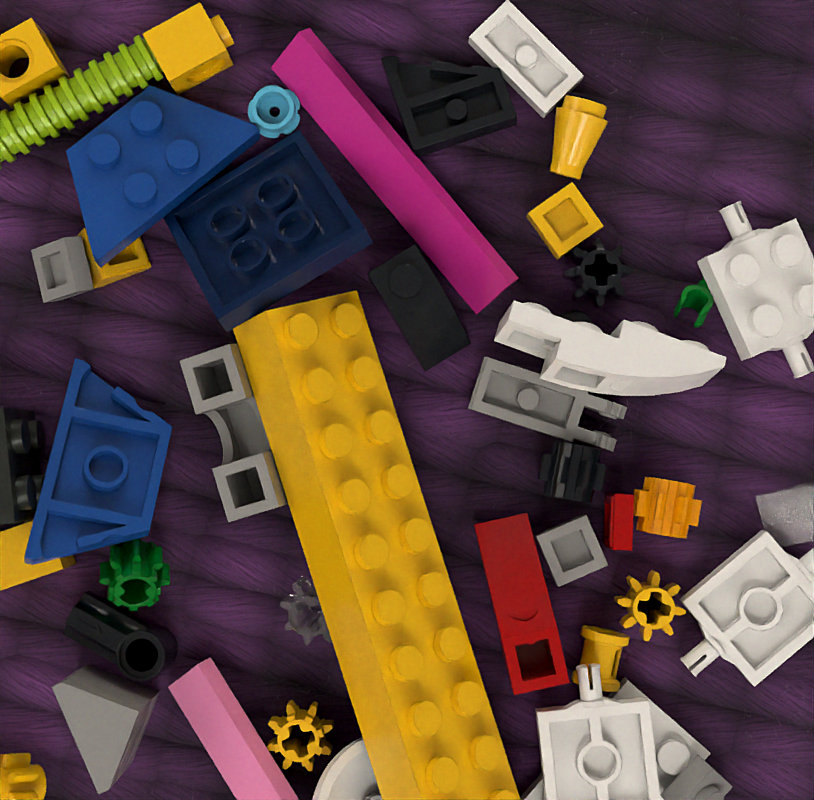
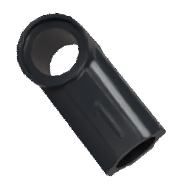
[63,591,178,681]

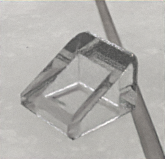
[756,483,814,547]

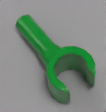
[673,277,714,328]

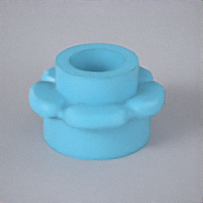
[248,85,300,139]

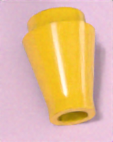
[549,95,608,180]

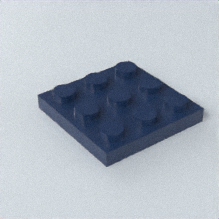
[163,129,373,332]

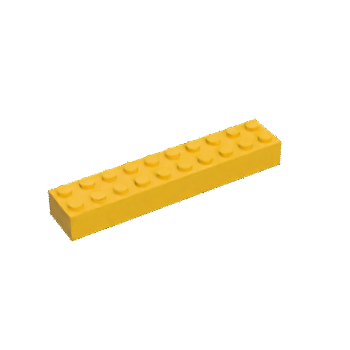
[233,290,520,800]

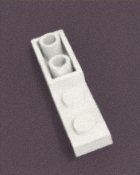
[494,300,727,396]

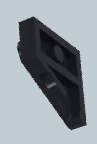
[381,56,517,157]

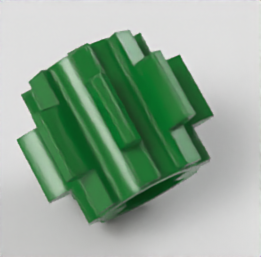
[100,538,170,611]

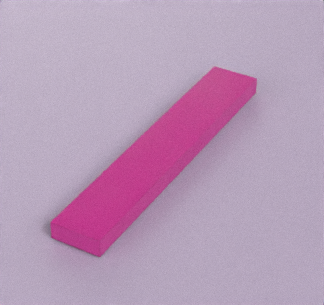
[271,28,519,315]

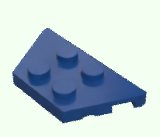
[66,85,260,267]
[24,358,172,565]

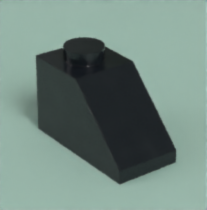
[368,244,471,372]

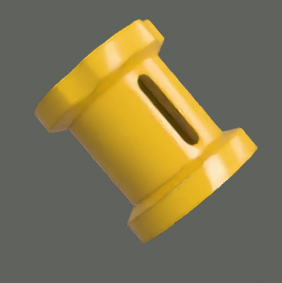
[571,625,630,692]

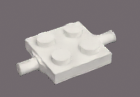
[697,201,814,379]
[679,530,814,687]
[535,663,661,800]

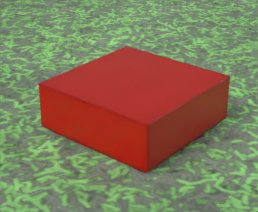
[603,492,634,551]

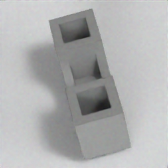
[180,344,288,522]

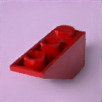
[474,513,570,695]

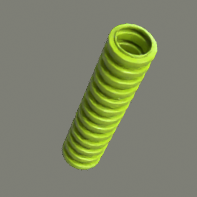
[0,35,163,169]

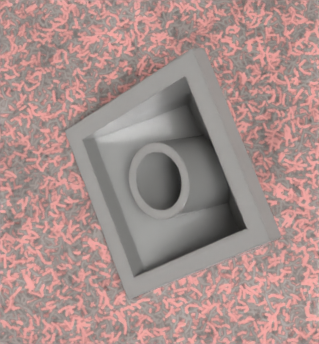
[52,664,160,794]

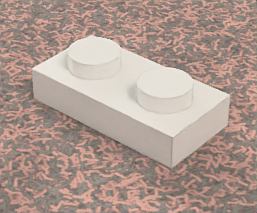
[468,0,584,118]

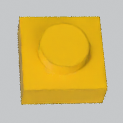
[526,182,604,260]

